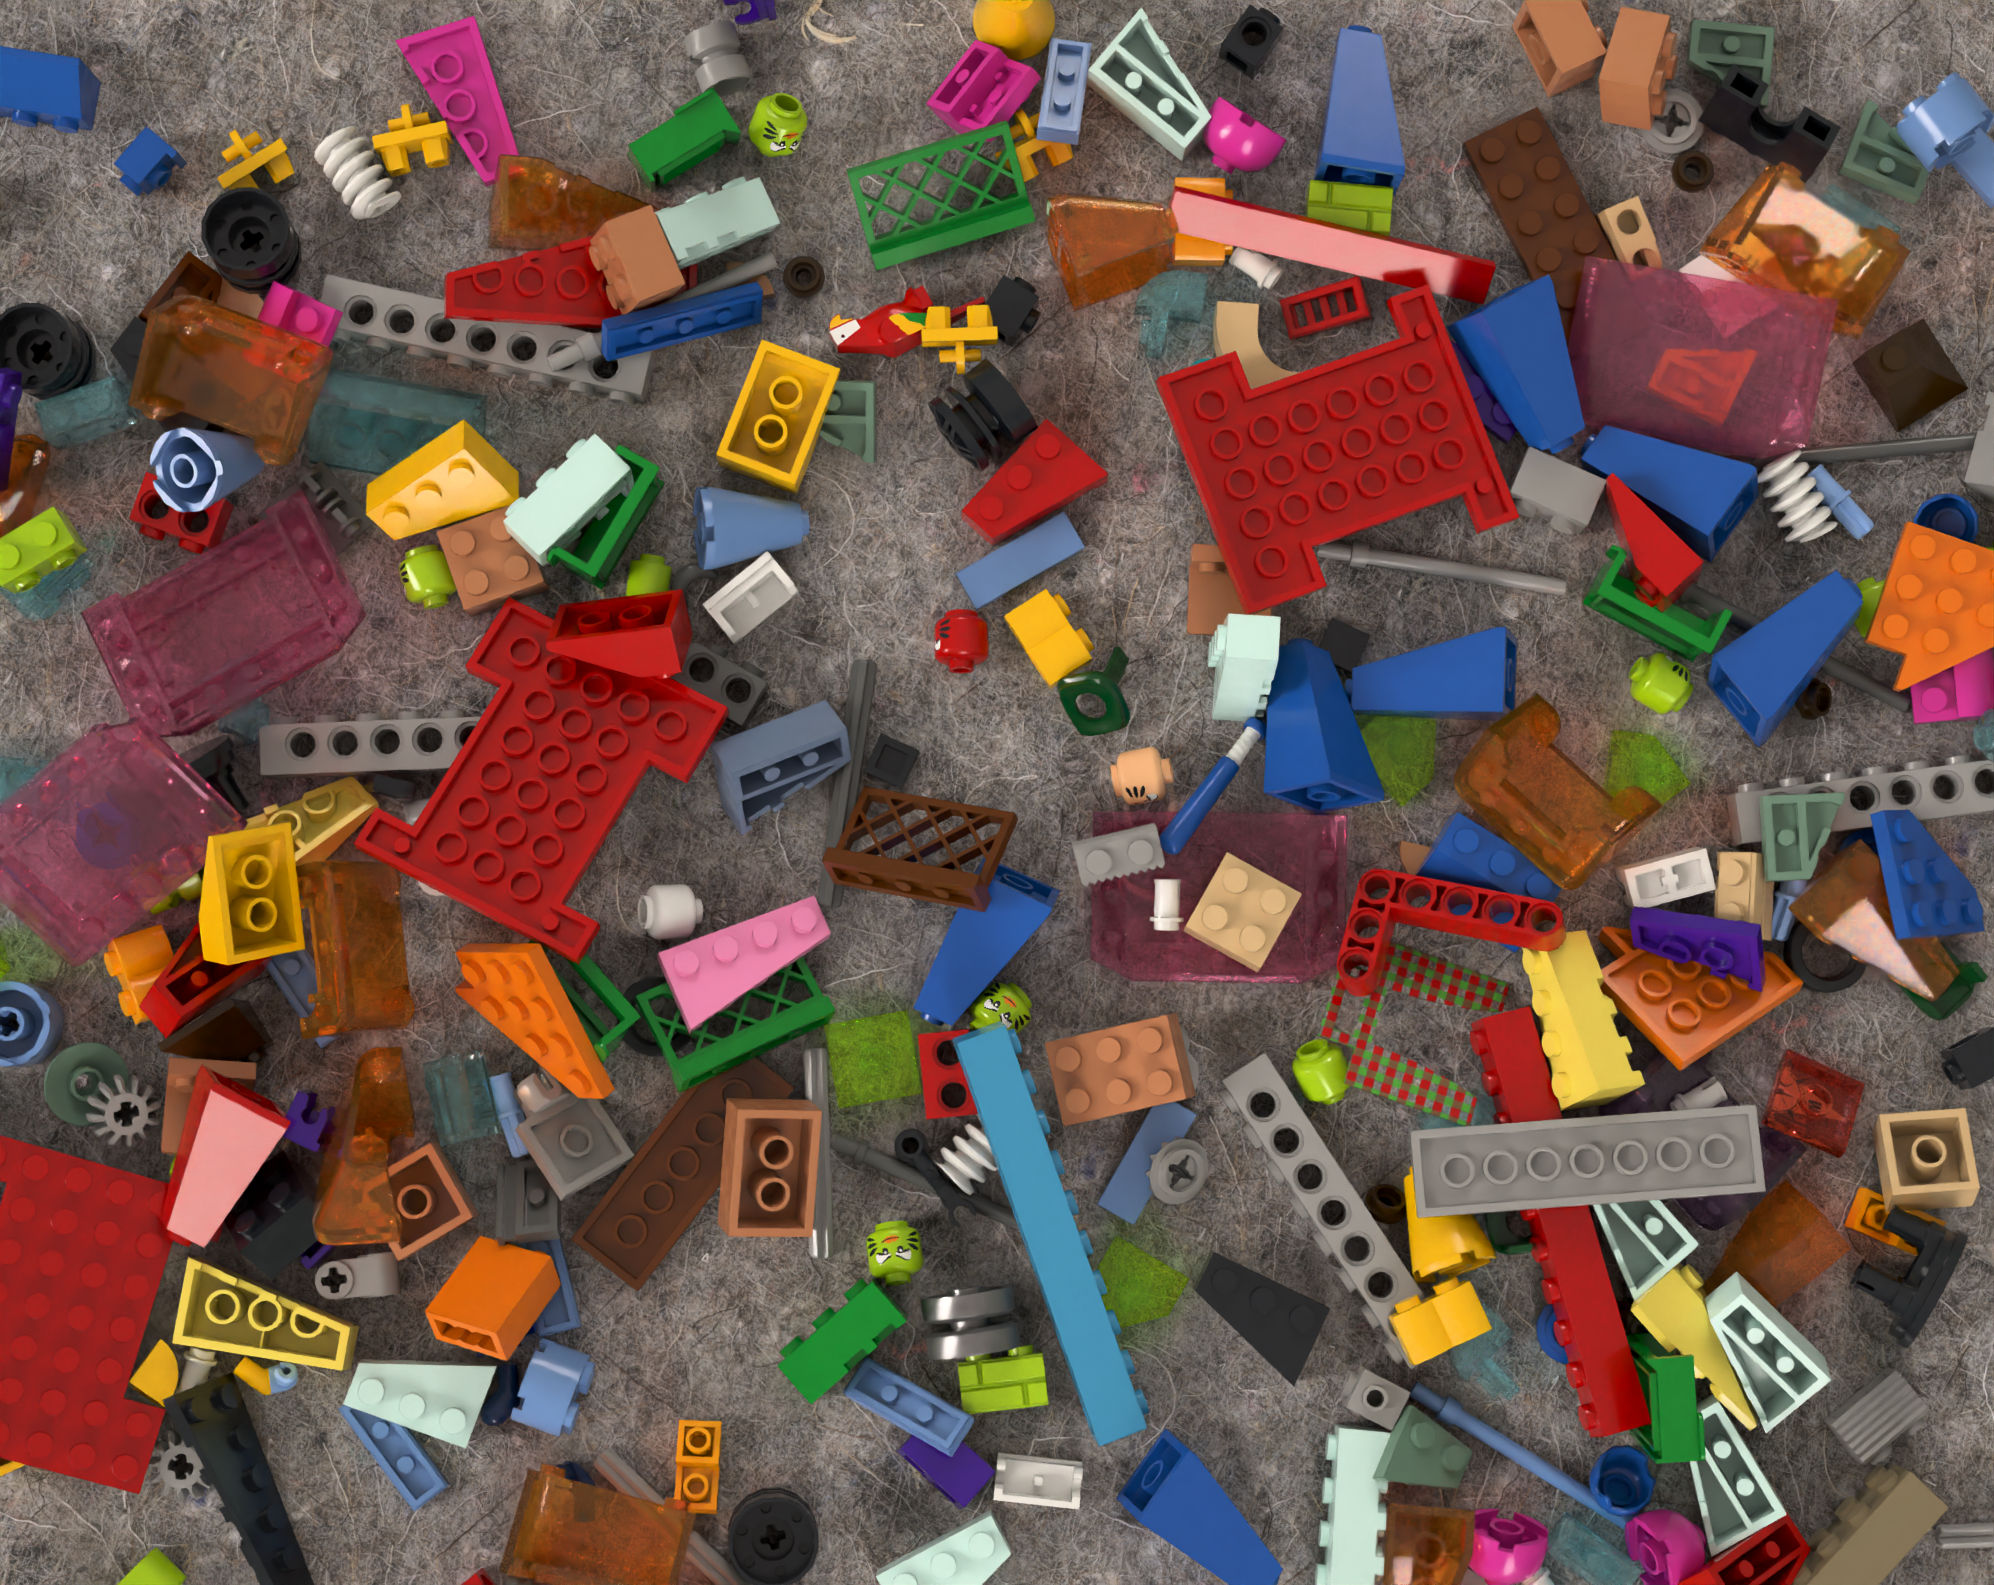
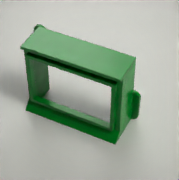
[627,87,741,193]
[547,444,665,590]
[1582,545,1733,663]
[528,940,641,1064]
[1626,1331,1706,1464]

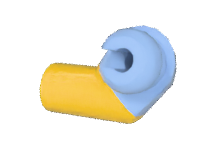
[233,1356,298,1395]

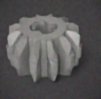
[86,1074,161,1147]
[149,1430,214,1502]

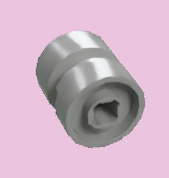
[683,21,753,97]

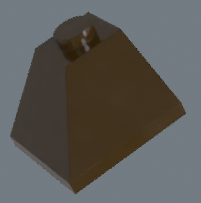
[1852,319,1968,432]
[157,998,275,1063]

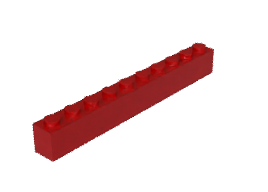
[1470,1006,1651,1438]

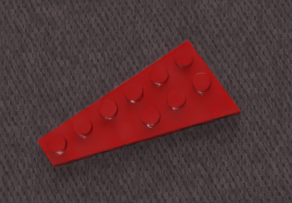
[444,235,698,329]

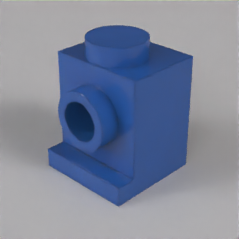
[113,126,187,197]

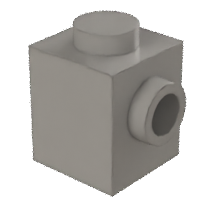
[1340,1366,1411,1431]

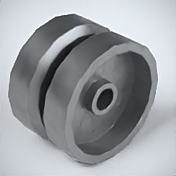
[920,1285,1021,1360]

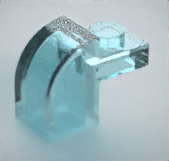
[1134,270,1208,359]
[1448,1300,1520,1401]

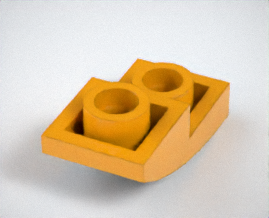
[1844,1187,1946,1256]
[673,1420,722,1514]

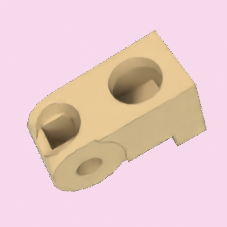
[1595,196,1662,282]

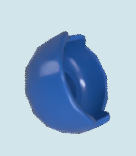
[1913,493,1979,543]
[1589,1445,1656,1517]

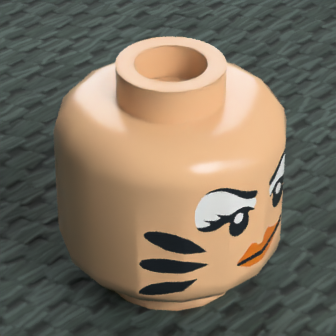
[1110,747,1174,805]

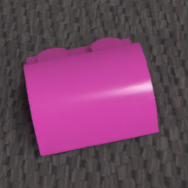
[926,40,1041,143]
[241,280,343,389]
[1910,648,1994,725]

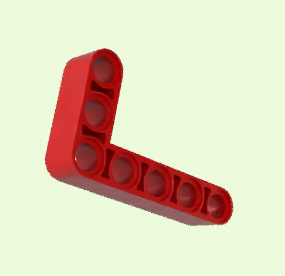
[1337,869,1566,997]

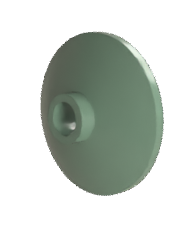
[44,1042,129,1126]

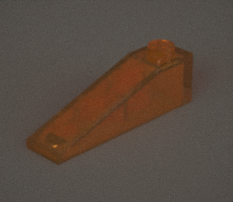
[488,154,661,251]
[1788,839,1960,1002]
[1702,1180,1851,1307]
[1383,1503,1475,1585]

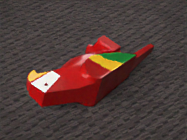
[829,285,985,358]

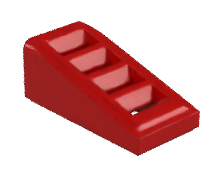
[1279,276,1373,340]

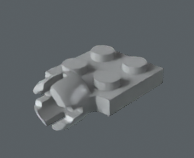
[513,1068,634,1201]

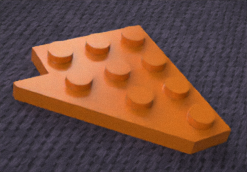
[1864,521,1994,692]
[1598,926,1804,1071]
[454,943,615,1099]

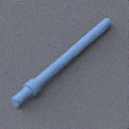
[1409,1381,1635,1530]

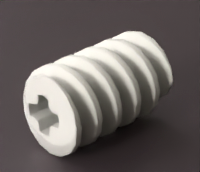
[314,126,402,219]
[1757,450,1838,543]
[935,1115,997,1195]

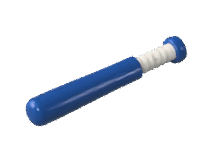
[1159,717,1267,855]

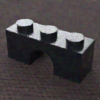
[1698,64,1841,184]

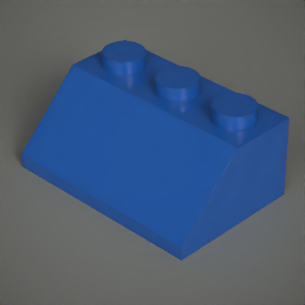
[0,46,101,134]
[1415,812,1567,953]

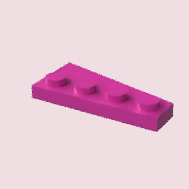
[395,16,525,187]

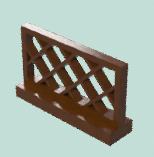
[821,786,1018,912]

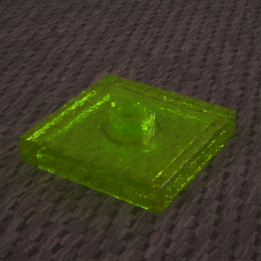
[824,1010,922,1109]

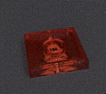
[1761,1049,1865,1159]

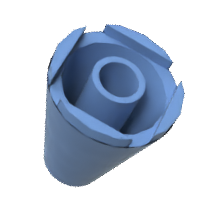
[150,428,265,512]
[693,486,810,570]

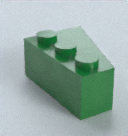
[777,1278,908,1404]

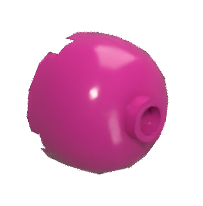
[1203,96,1287,175]
[1461,1508,1549,1585]
[1625,1508,1707,1585]

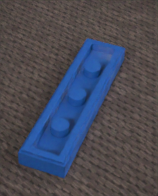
[602,282,763,362]

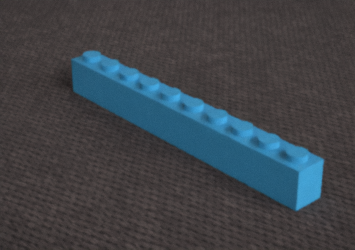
[952,1021,1149,1447]

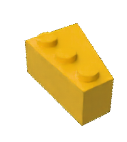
[366,419,519,541]

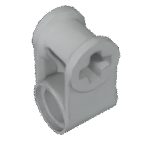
[315,1252,401,1300]

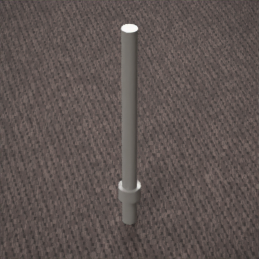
[546,252,777,373]
[1316,541,1567,596]

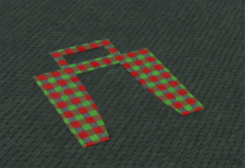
[1318,942,1510,1127]

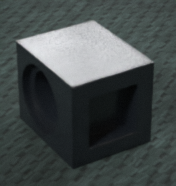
[1219,5,1284,79]
[1940,1027,1994,1089]

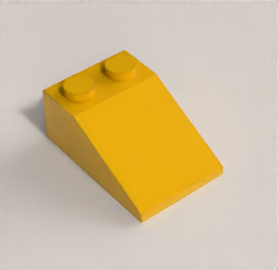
[716,339,841,495]
[199,822,305,965]

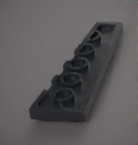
[162,1372,314,1585]

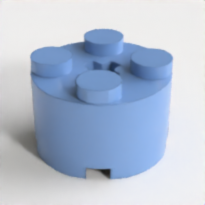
[1896,72,1994,172]
[0,981,63,1067]
[511,1338,596,1437]

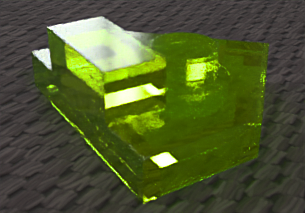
[1360,716,1436,807]
[1600,730,1691,820]
[1096,1235,1190,1328]

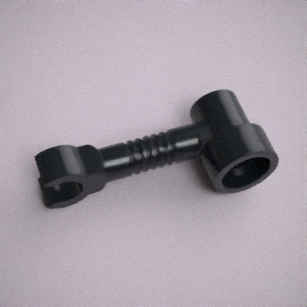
[894,1129,976,1228]

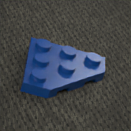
[1870,809,1985,940]

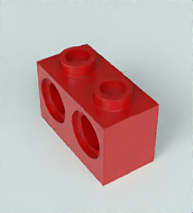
[129,472,234,555]
[918,1029,977,1120]

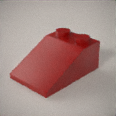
[1604,473,1704,613]
[545,589,693,679]

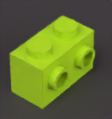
[0,506,88,594]

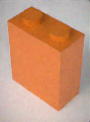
[425,1236,561,1361]

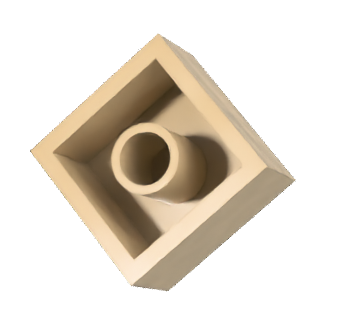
[1183,852,1302,972]
[1873,1108,1980,1212]

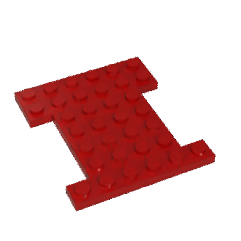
[1155,285,1519,615]
[354,597,729,964]
[0,1135,224,1494]

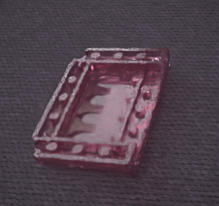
[1567,255,1839,459]
[80,490,367,739]
[0,716,248,968]
[1090,810,1348,984]

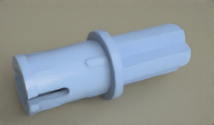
[1806,464,1874,540]
[1772,880,1808,941]
[485,1071,530,1158]

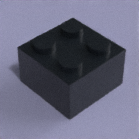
[224,1150,338,1280]

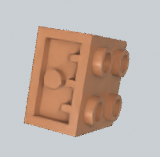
[1187,544,1272,636]
[161,1057,257,1155]

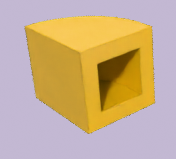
[128,1339,179,1408]

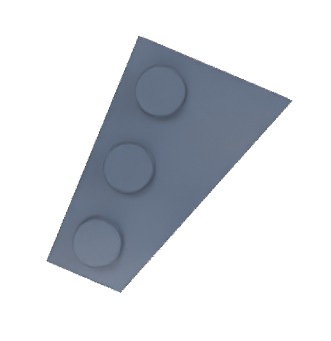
[711,700,852,836]

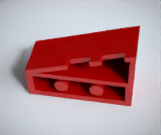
[961,418,1109,546]
[139,921,273,1038]
[1677,1512,1811,1585]

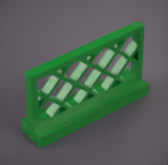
[846,120,1035,270]
[635,956,835,1093]

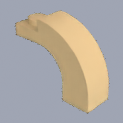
[1213,301,1300,389]

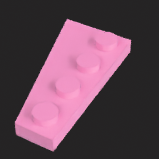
[657,895,831,1034]

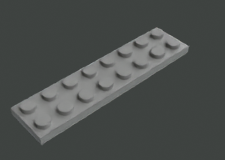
[1409,1105,1766,1218]

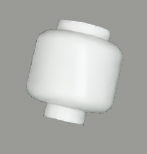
[638,884,703,939]

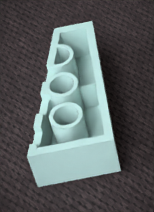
[1208,613,1281,721]
[1315,1424,1391,1585]

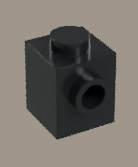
[985,275,1041,347]

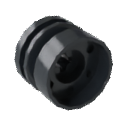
[201,187,301,294]
[0,303,96,401]
[927,359,1038,472]
[728,1487,819,1585]

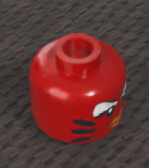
[934,609,989,674]

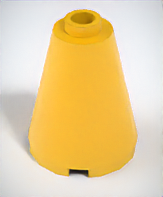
[973,0,1055,61]
[1403,1166,1497,1284]

